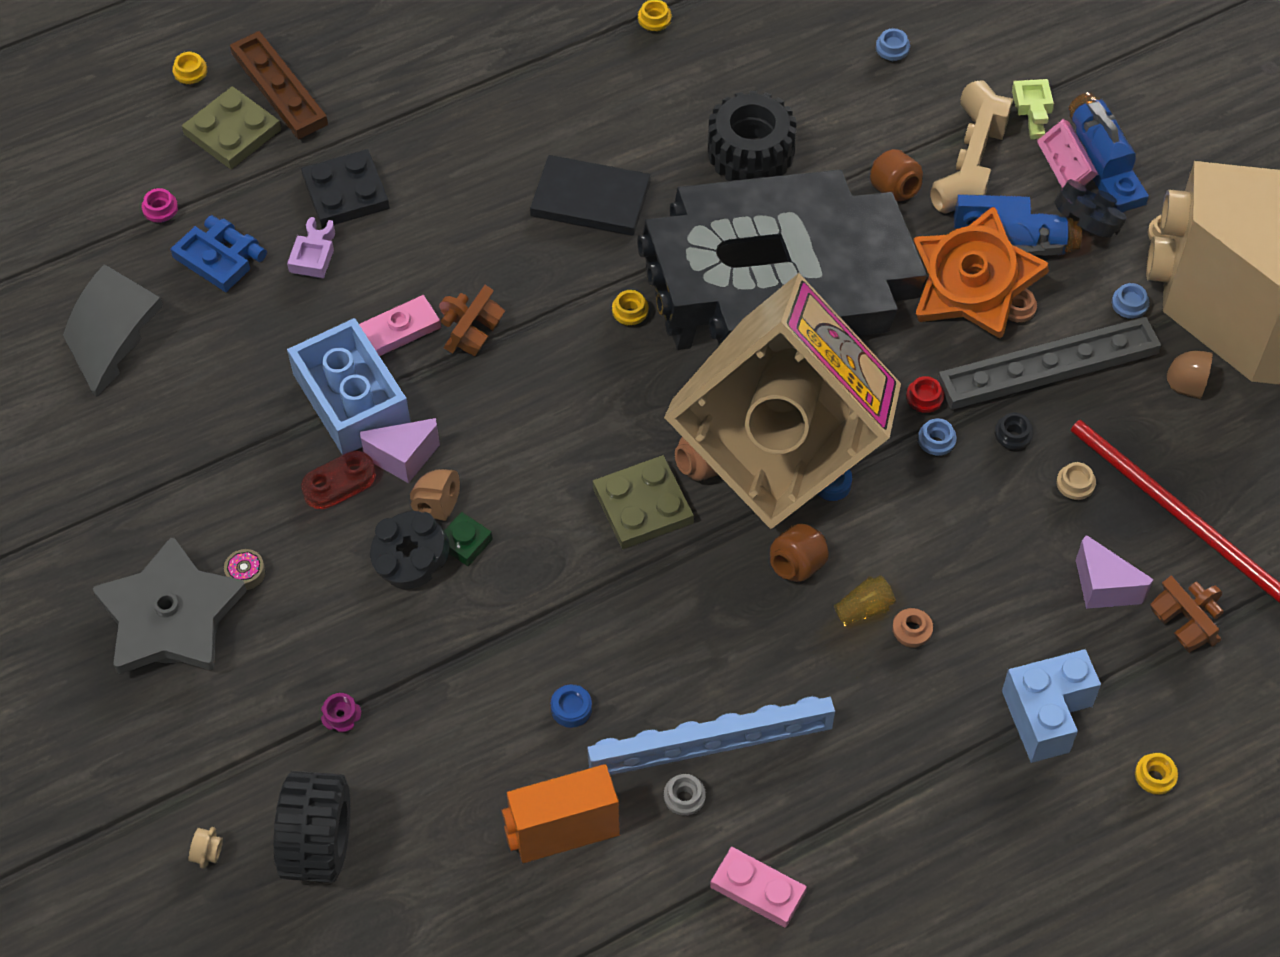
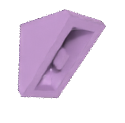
[360,418,440,483]
[1076,535,1153,609]

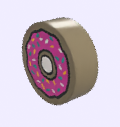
[224,549,265,590]

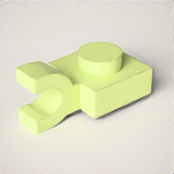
[1012,79,1054,139]

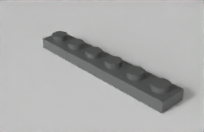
[937,317,1161,410]

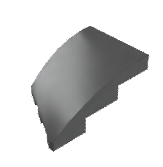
[63,264,163,397]

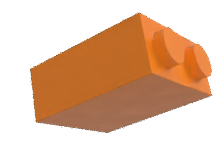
[502,764,620,864]

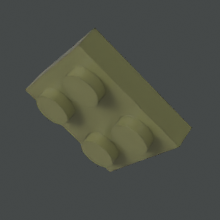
[182,86,282,170]
[593,455,694,550]

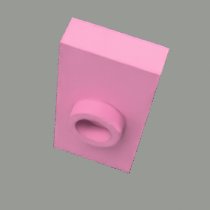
[1037,119,1098,188]
[359,295,441,356]

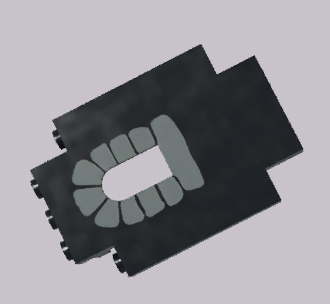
[637,169,927,350]

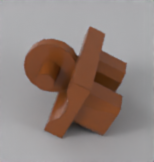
[439,285,505,356]
[1150,575,1224,653]

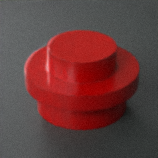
[906,376,944,413]

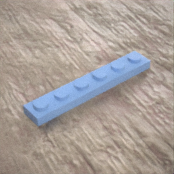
[587,697,835,775]

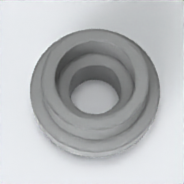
[664,774,706,816]

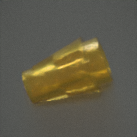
[834,575,896,626]

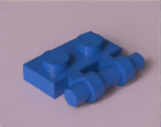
[170,215,267,292]

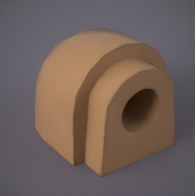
[1167,351,1213,399]
[410,469,460,521]

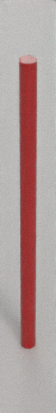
[1071,420,1280,603]

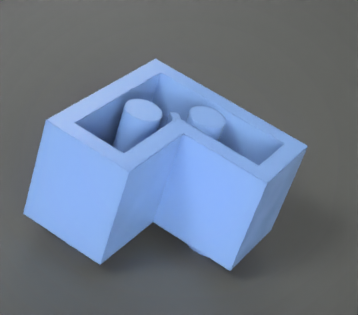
[1002,649,1101,763]

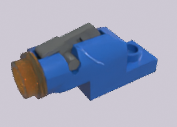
[1069,93,1149,212]
[954,195,1082,256]

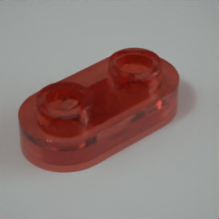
[301,451,376,509]

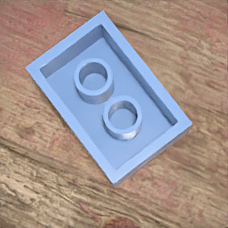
[287,318,411,456]

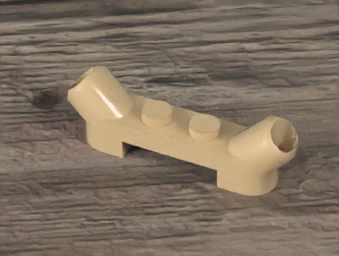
[931,81,1013,214]

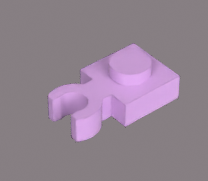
[287,217,335,278]

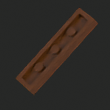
[230,31,328,140]

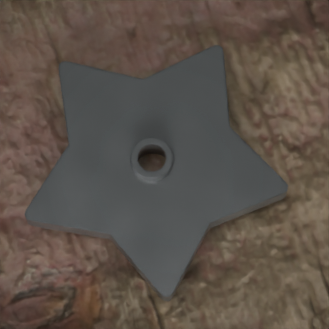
[93,538,247,674]

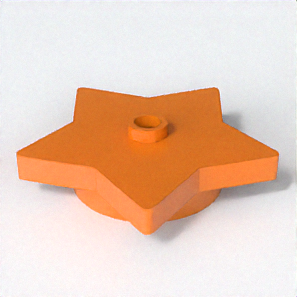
[913,207,1049,338]

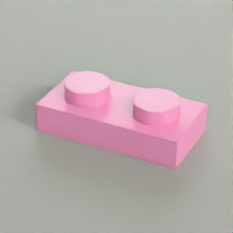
[710,846,807,928]

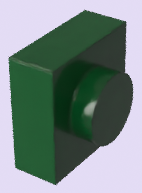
[444,512,493,566]

